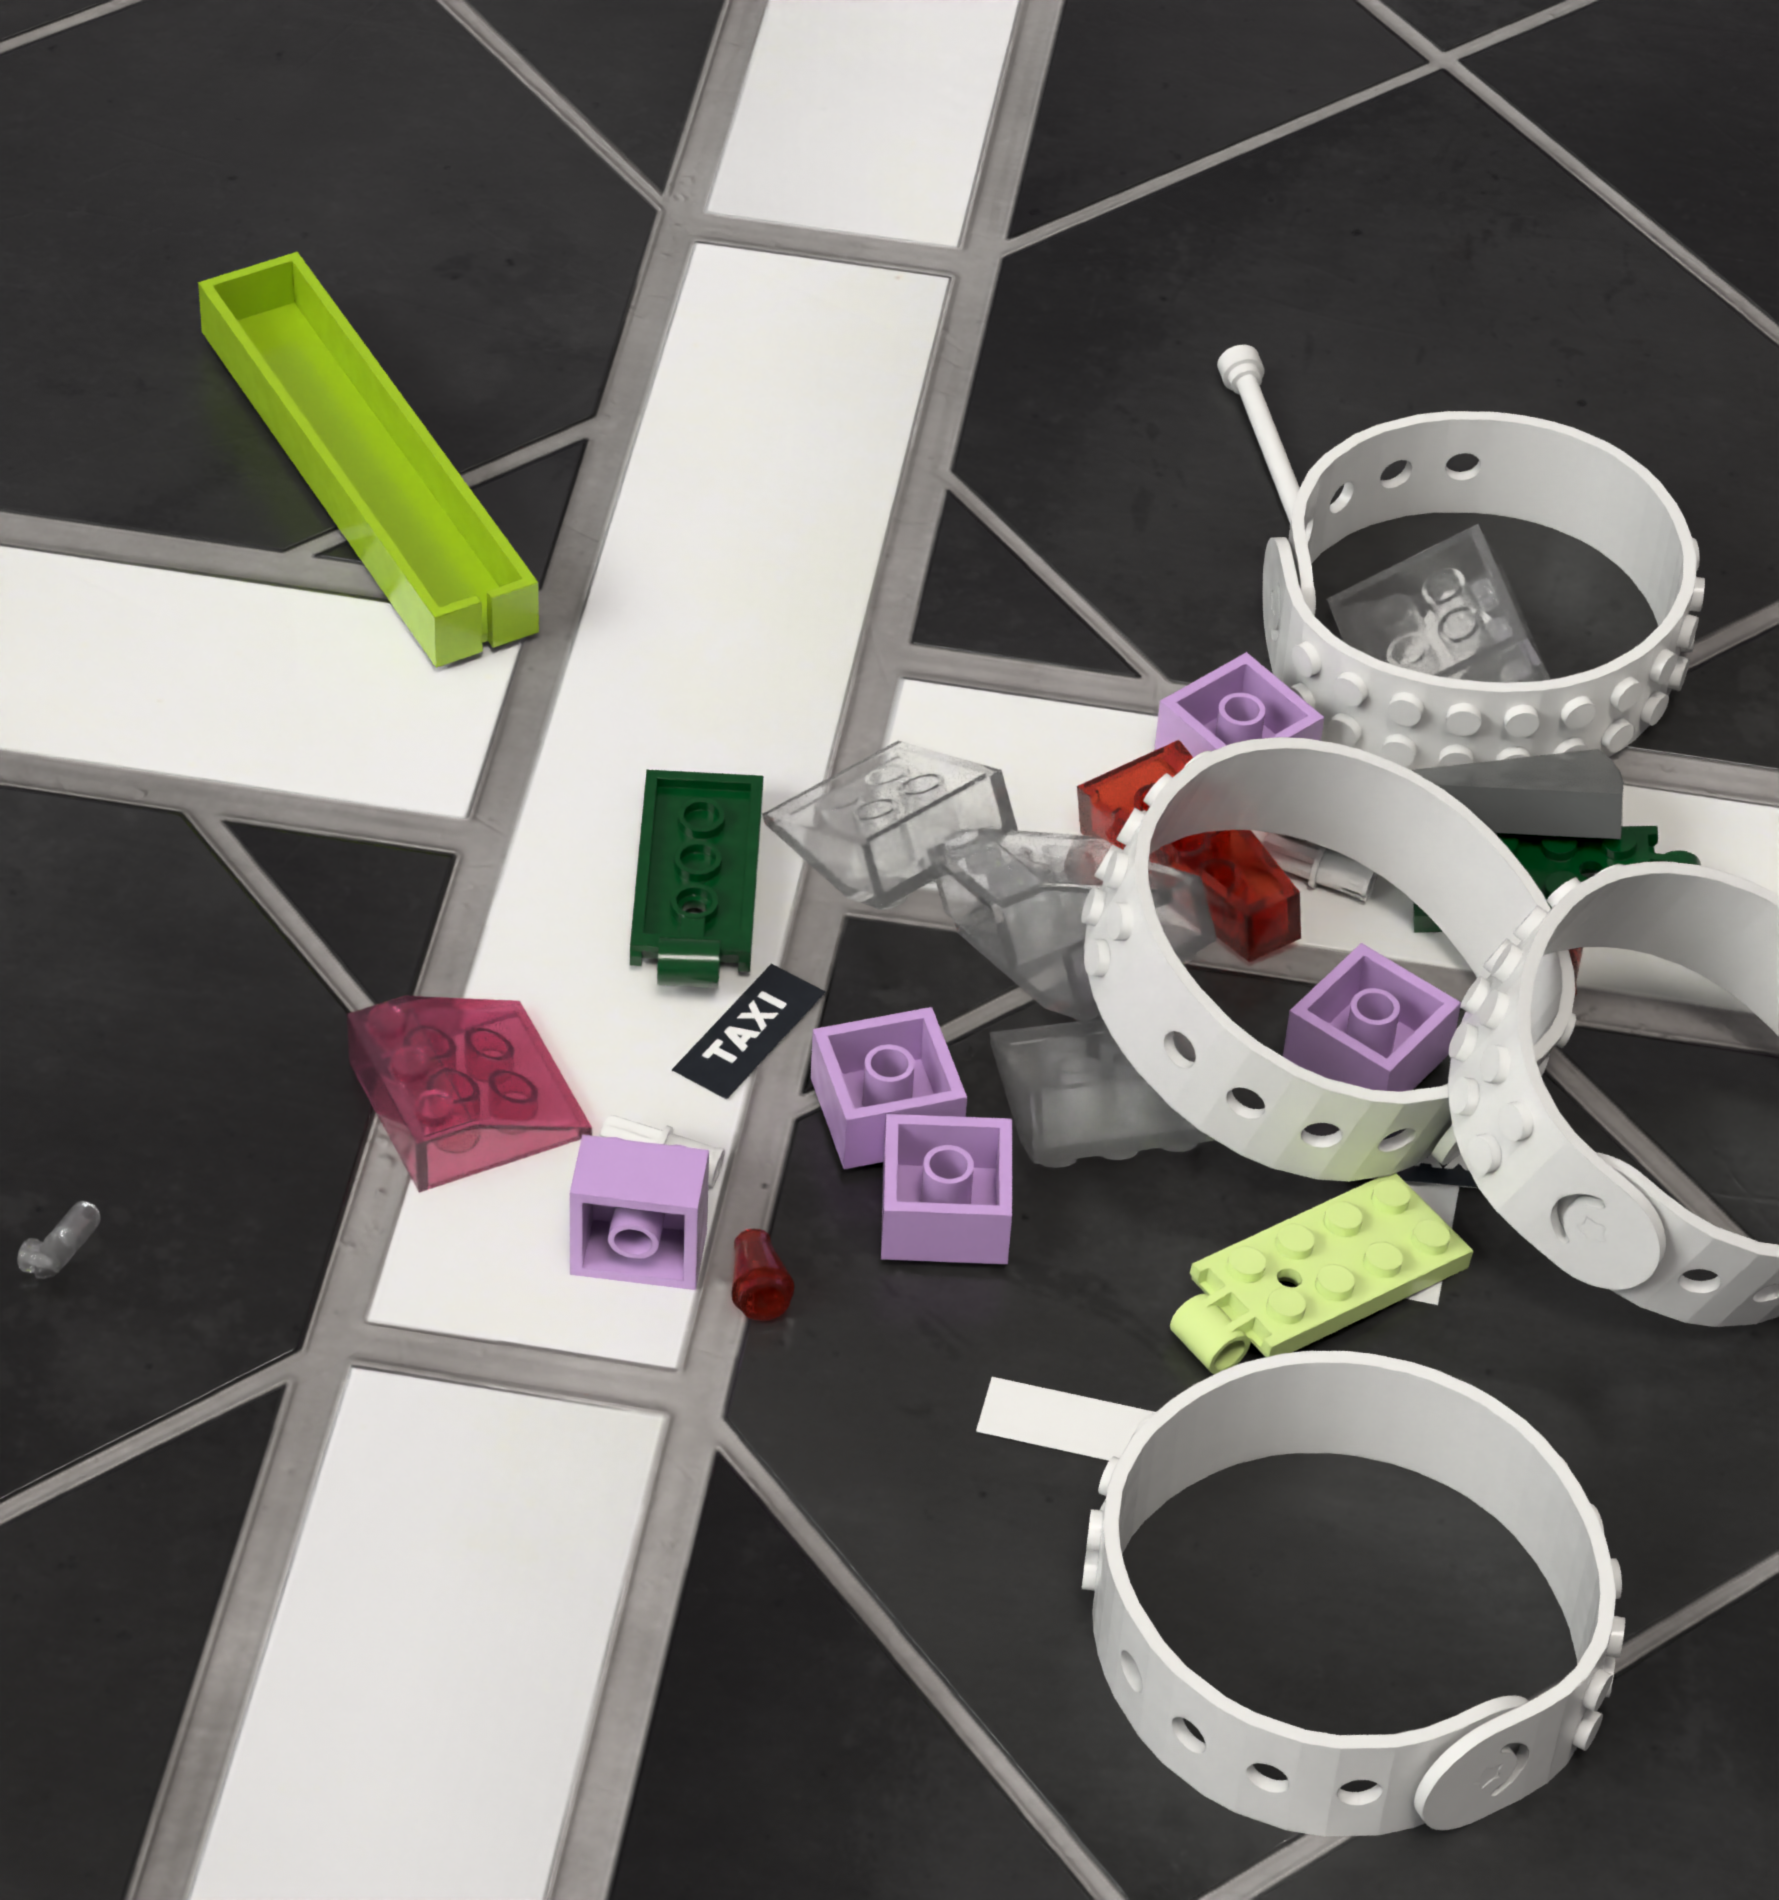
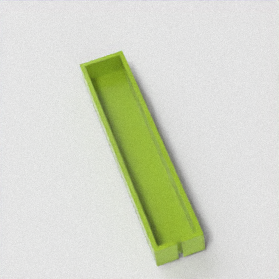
[198,252,539,668]

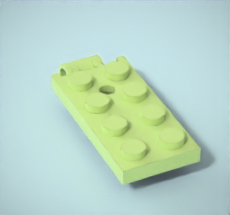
[1170,1173,1473,1375]

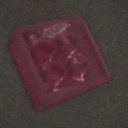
[347,996,592,1193]

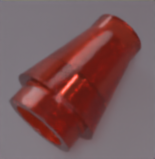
[731,1228,795,1321]

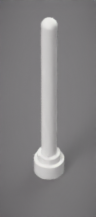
[1217,345,1300,524]

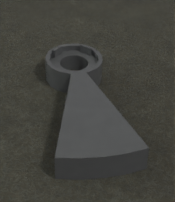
[1279,749,1624,841]

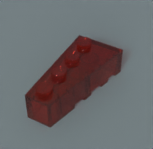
[1077,740,1301,962]

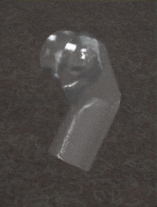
[17,1201,101,1279]

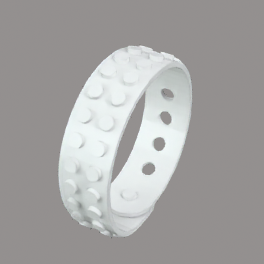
[1263,411,1705,770]
[1081,737,1576,1182]
[1448,861,1779,1327]
[1082,1351,1625,1837]

